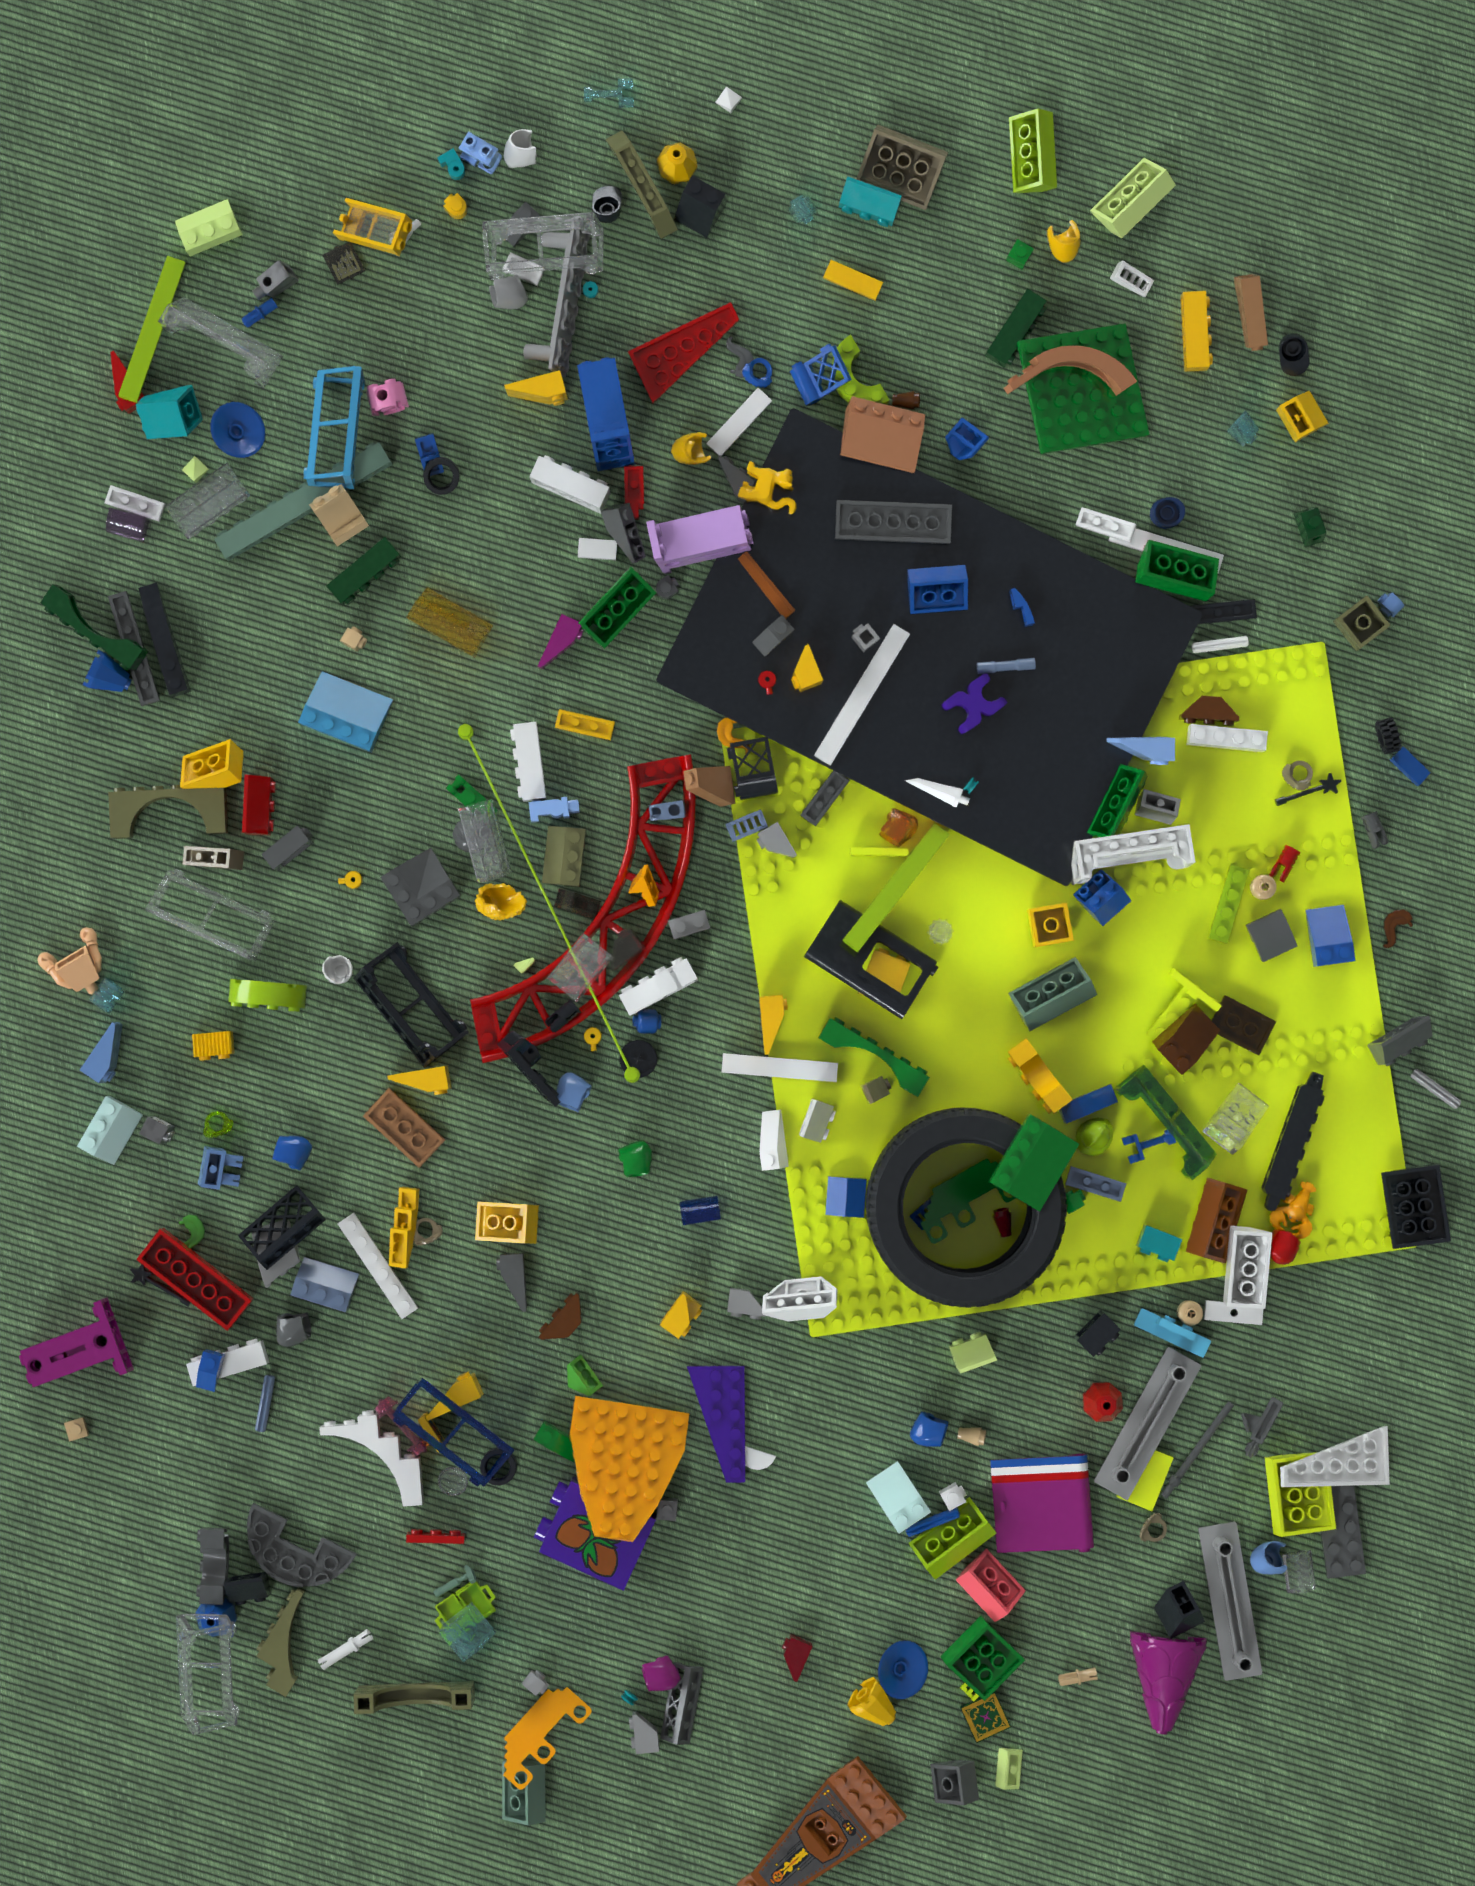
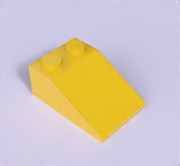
[504,370,568,406]
[180,739,244,789]
[759,995,788,1055]
[387,1066,452,1095]
[475,1202,539,1244]
[426,1371,484,1421]

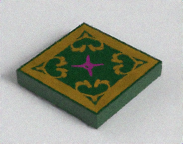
[960,1691,1011,1743]

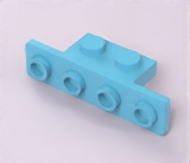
[1134,1308,1211,1358]

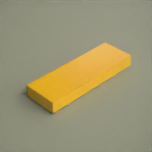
[823,260,883,301]
[555,709,615,741]

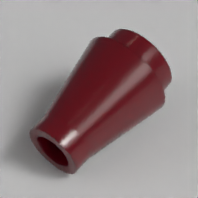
[993,1208,1012,1237]

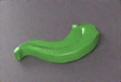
[178,1214,205,1249]

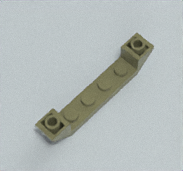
[606,131,677,239]

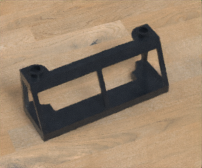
[353,942,469,1068]

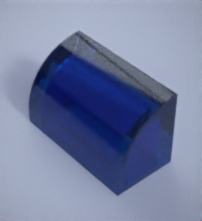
[680,1196,721,1225]

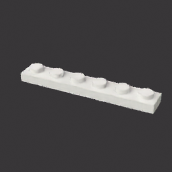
[338,1213,418,1319]

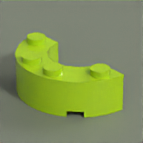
[831,334,890,405]
[228,979,307,1012]

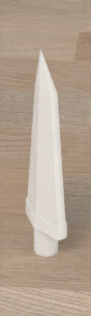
[906,778,970,807]

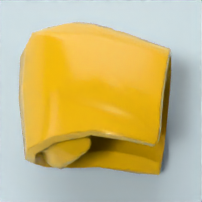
[1047,220,1081,263]
[671,432,711,465]

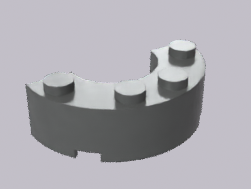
[196,1527,229,1605]

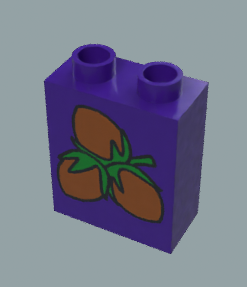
[533,1476,657,1591]

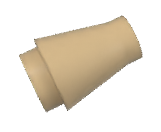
[957,1427,986,1447]

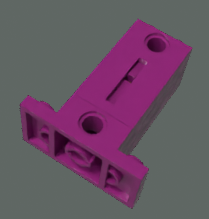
[19,1297,134,1387]

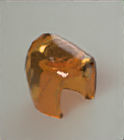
[879,808,918,847]

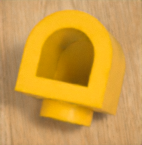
[444,193,468,219]

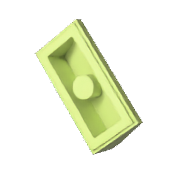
[996,1748,1023,1790]

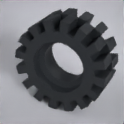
[1375,717,1401,755]

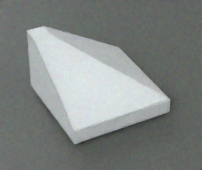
[716,87,742,113]

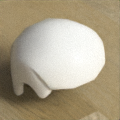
[322,955,353,984]

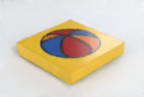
[418,1412,448,1452]

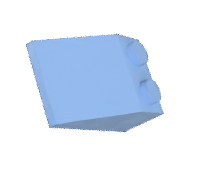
[1107,737,1175,765]

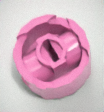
[366,379,409,416]

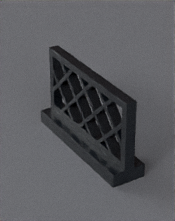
[238,1185,326,1270]

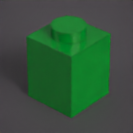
[1006,239,1034,270]

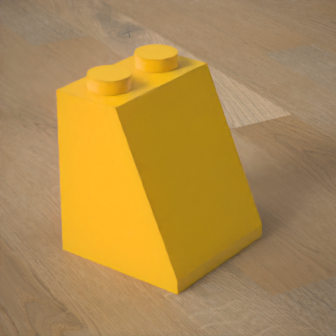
[858,948,911,995]

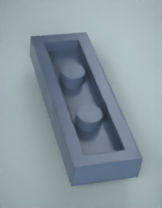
[1065,1166,1126,1202]

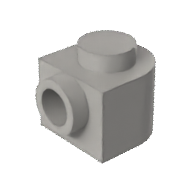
[522,1670,549,1696]

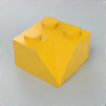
[660,1291,703,1339]

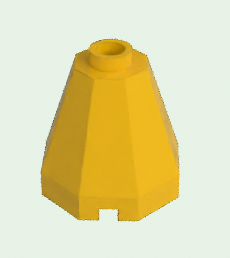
[657,142,698,185]
[847,1677,896,1726]

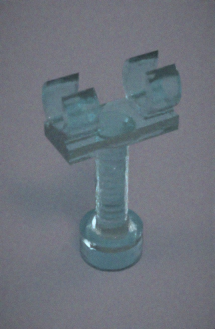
[584,78,634,108]

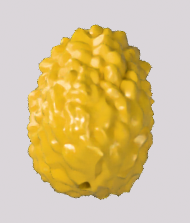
[475,883,527,921]

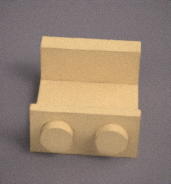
[309,484,369,547]

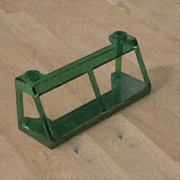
[1114,1064,1217,1180]

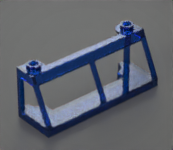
[391,1378,514,1487]

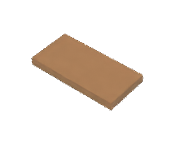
[363,1088,446,1168]

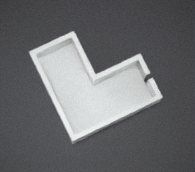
[619,957,698,1016]

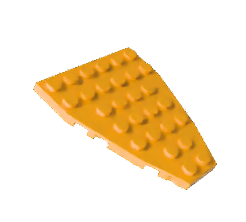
[569,1396,689,1542]

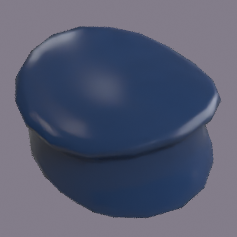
[1150,497,1185,529]

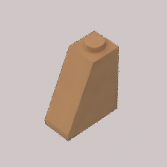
[684,766,736,807]

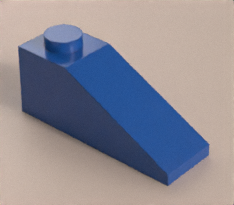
[1059,1084,1118,1124]

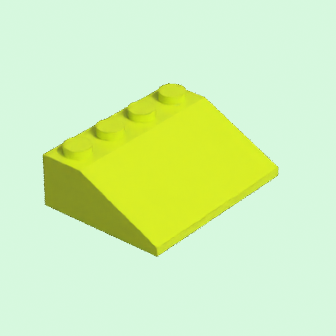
[1265,1452,1336,1537]

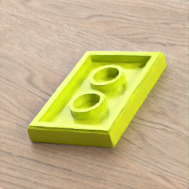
[1116,1450,1173,1511]

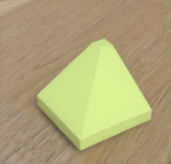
[182,456,209,483]
[513,957,535,974]

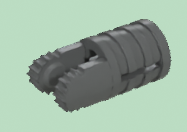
[1361,811,1389,849]

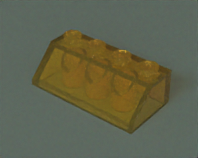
[406,587,493,658]

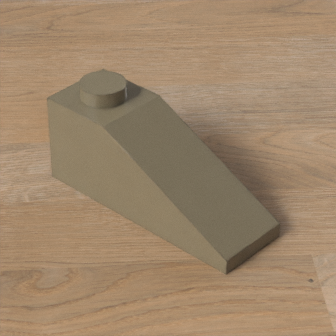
[182,846,244,870]
[860,1076,892,1104]

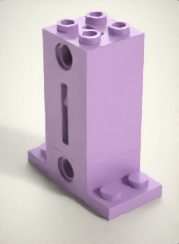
[646,505,754,574]

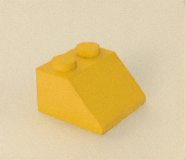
[791,644,823,692]

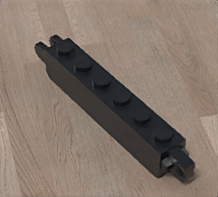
[1261,1072,1325,1211]

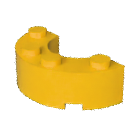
[1007,1038,1073,1114]

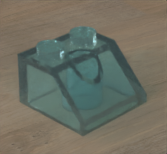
[439,1603,496,1662]

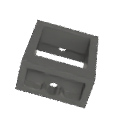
[261,826,314,871]

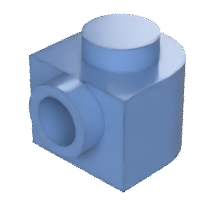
[1377,592,1404,617]

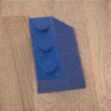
[908,565,968,614]

